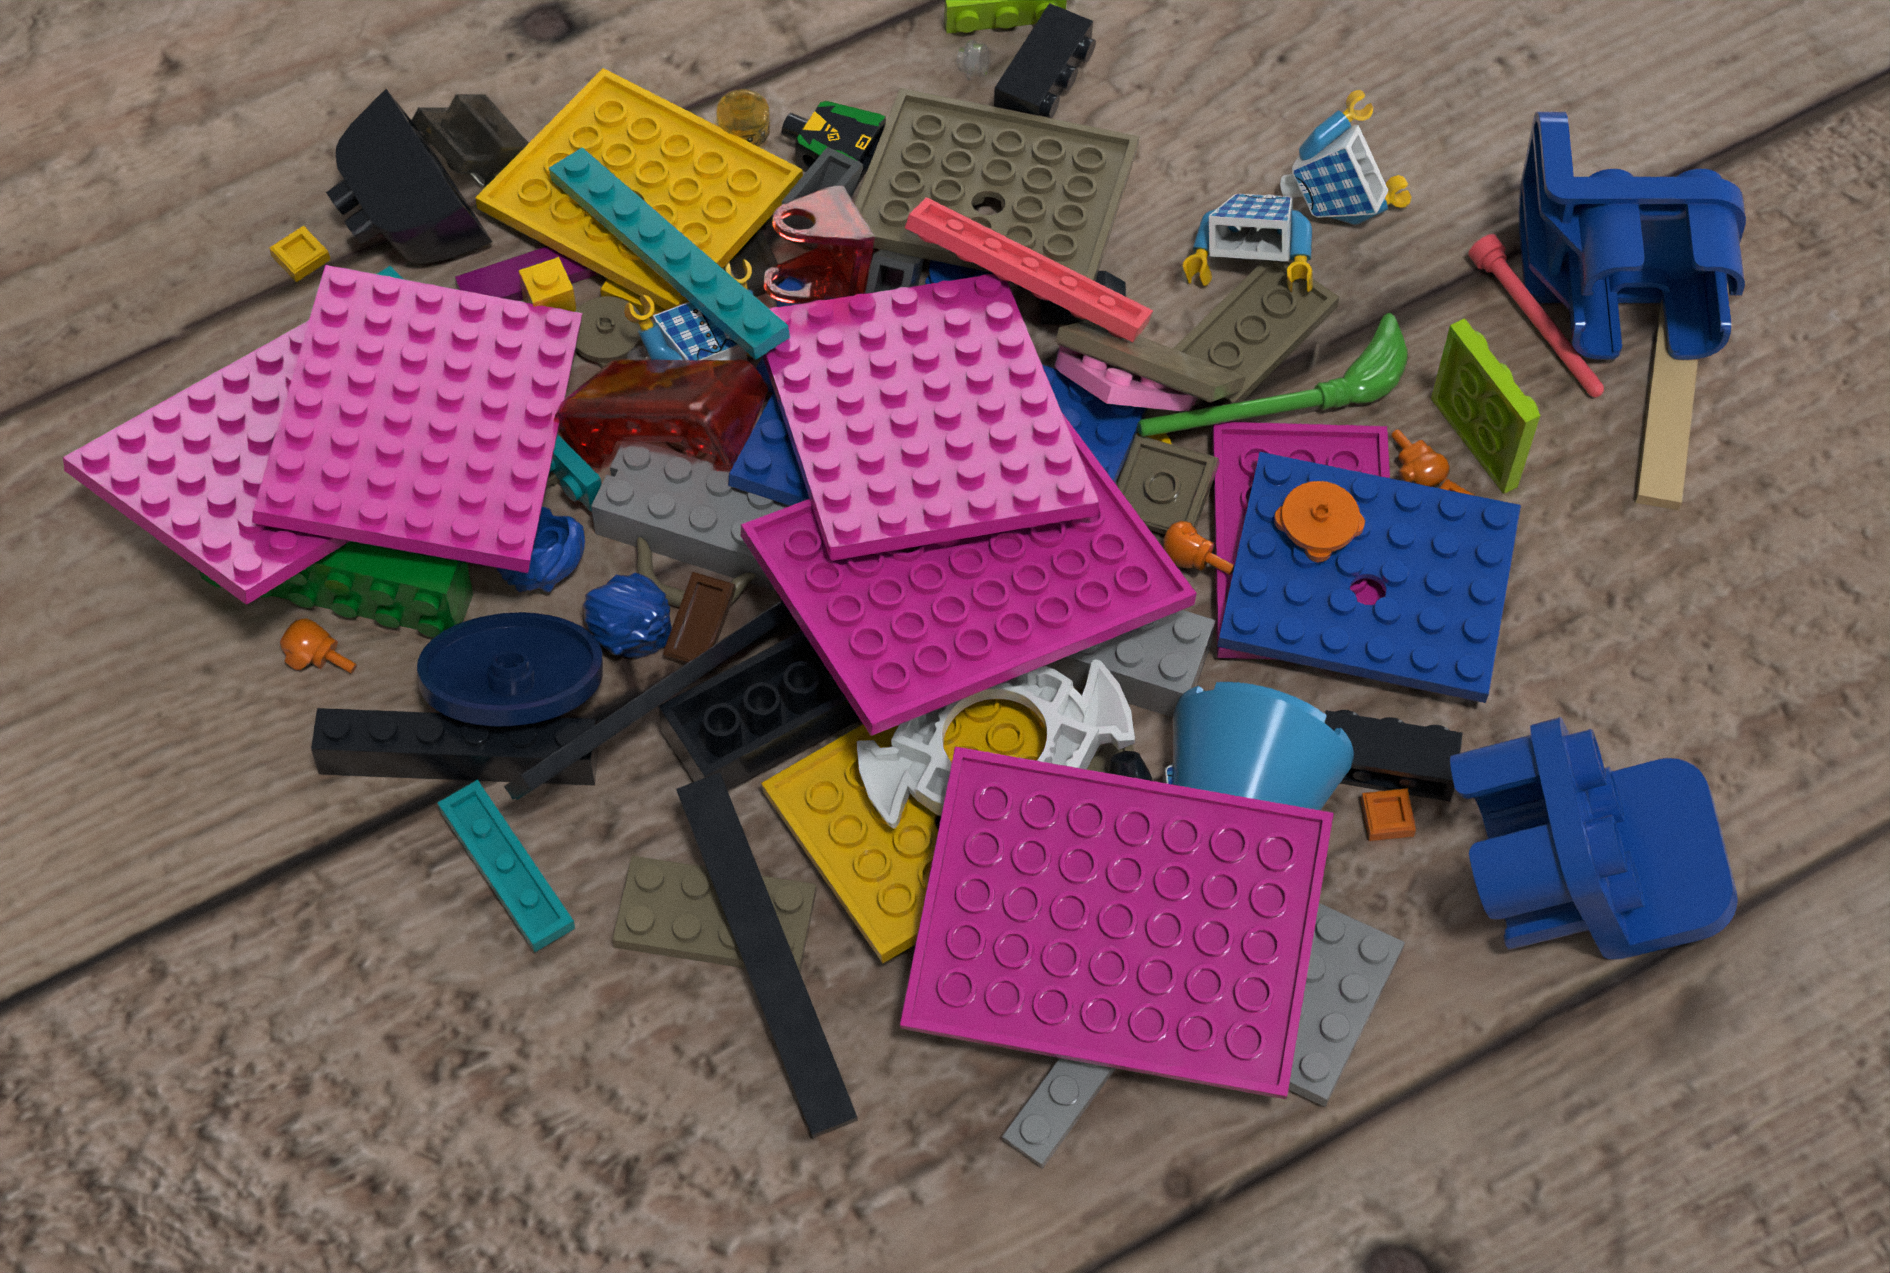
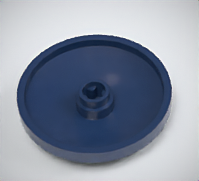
[417,612,603,726]

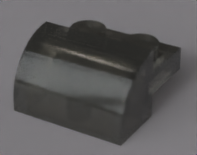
[411,94,529,186]

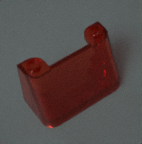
[553,359,768,471]

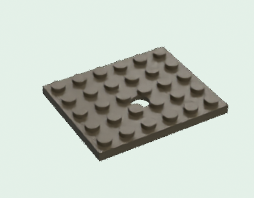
[844,88,1140,281]

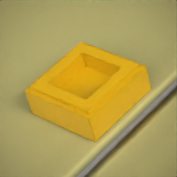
[269,225,331,282]

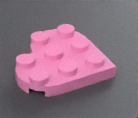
[1055,346,1198,411]

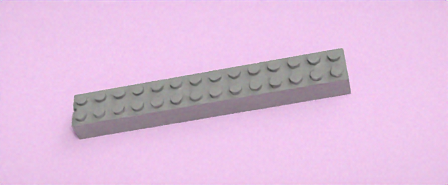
[591,436,1215,718]

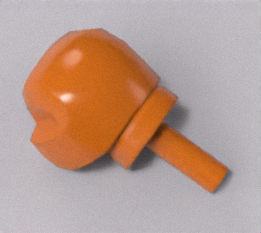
[1391,429,1449,487]
[1163,521,1235,575]
[280,618,357,674]

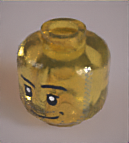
[716,89,770,147]

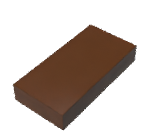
[663,571,737,664]

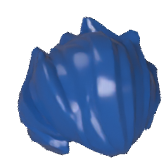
[496,506,585,592]
[583,572,672,659]

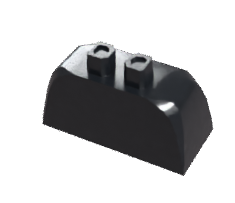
[326,89,493,263]

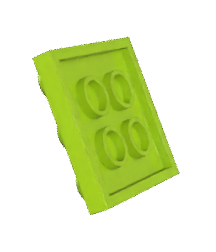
[1431,318,1541,494]

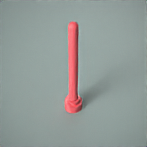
[1468,234,1604,397]

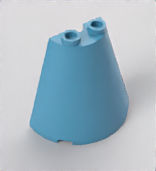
[1173,682,1354,810]

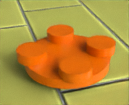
[1274,481,1365,562]

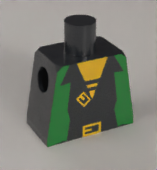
[781,101,886,191]

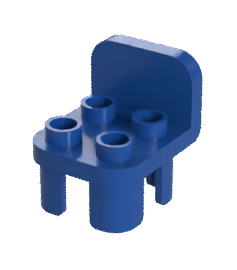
[1519,112,1746,360]
[1450,717,1738,959]

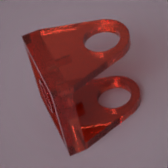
[763,185,875,304]

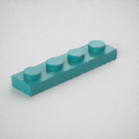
[437,780,575,953]

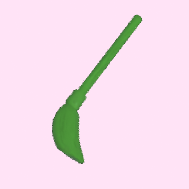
[1137,313,1408,437]

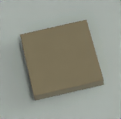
[1117,435,1220,535]

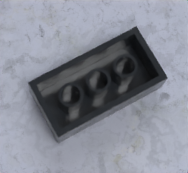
[658,631,860,790]

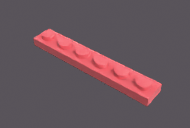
[905,197,1153,342]

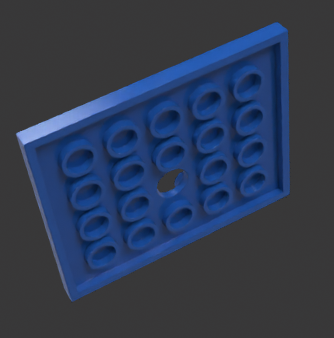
[1217,452,1521,703]

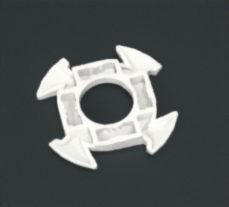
[857,659,1135,829]

